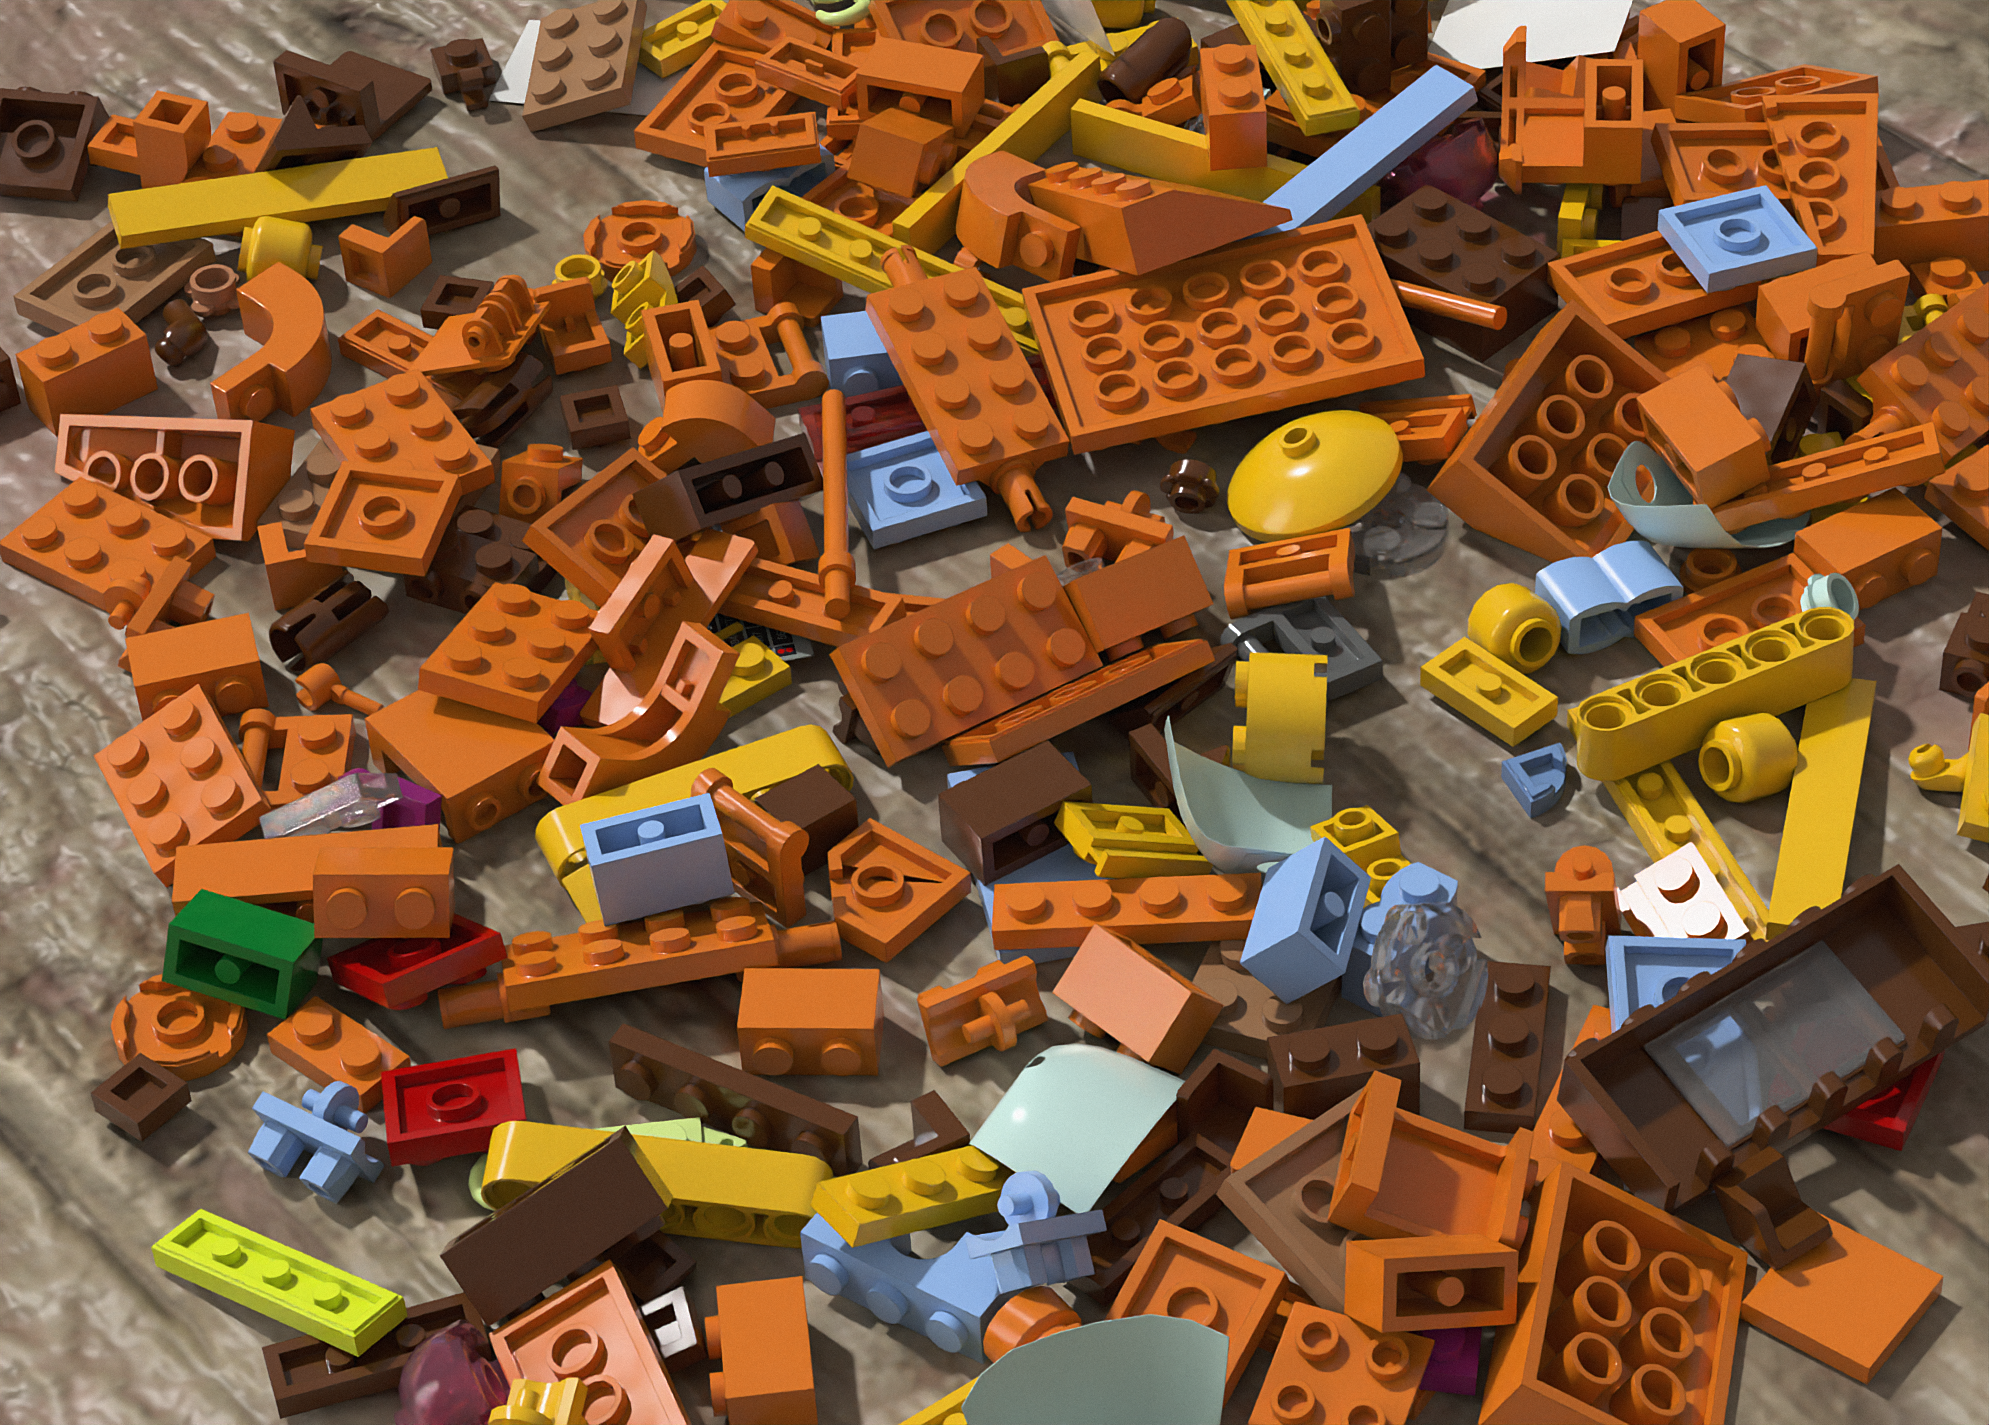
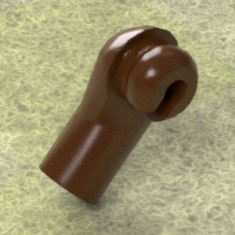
[155,299,208,366]

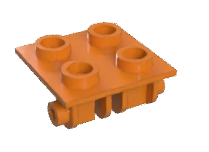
[407,274,551,380]
[1247,1301,1435,1425]

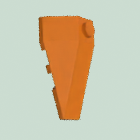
[55,414,295,542]

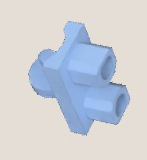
[248,1081,384,1204]
[965,1171,1107,1294]

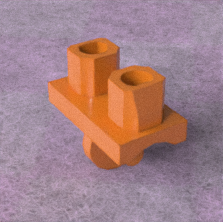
[1062,490,1174,575]
[103,556,215,673]
[1545,845,1622,965]
[917,955,1049,1067]

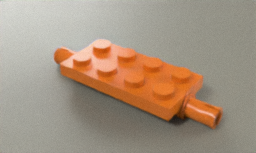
[865,245,1070,532]
[1844,281,1989,466]
[437,897,842,1030]

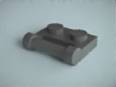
[1220,596,1383,702]

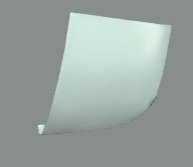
[1608,441,1811,549]
[1164,716,1332,885]
[969,1044,1185,1213]
[961,1314,1230,1425]

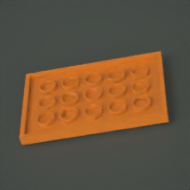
[1021,214,1425,455]

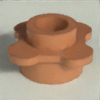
[184,264,240,317]

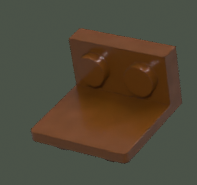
[273,50,433,142]

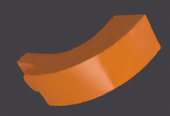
[955,150,1082,282]
[210,262,332,422]
[536,621,740,806]

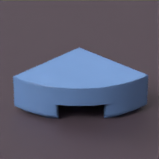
[1501,743,1567,819]

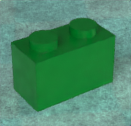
[162,889,323,1019]

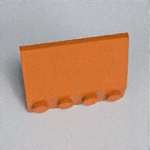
[1028,162,1293,276]
[1426,299,1671,563]
[1478,1160,1748,1425]

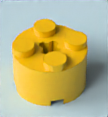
[1232,652,1328,785]

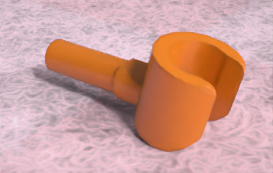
[295,663,384,716]

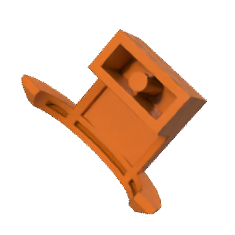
[1499,26,1643,194]

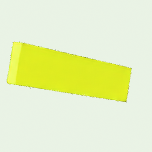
[151,1209,408,1357]

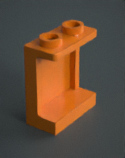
[365,690,554,844]
[1327,1071,1539,1251]

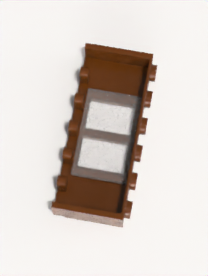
[1557,864,1989,1215]

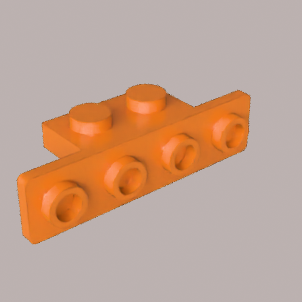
[580,529,758,728]

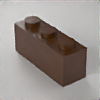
[632,433,823,544]
[440,1126,673,1327]

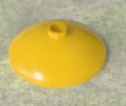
[1227,410,1403,543]

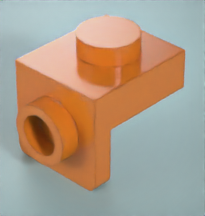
[533,277,612,375]
[499,444,583,524]

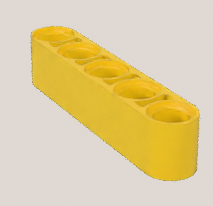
[1577,607,1854,781]
[535,724,854,890]
[480,1121,834,1248]

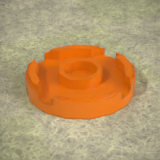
[583,200,697,282]
[111,974,249,1081]

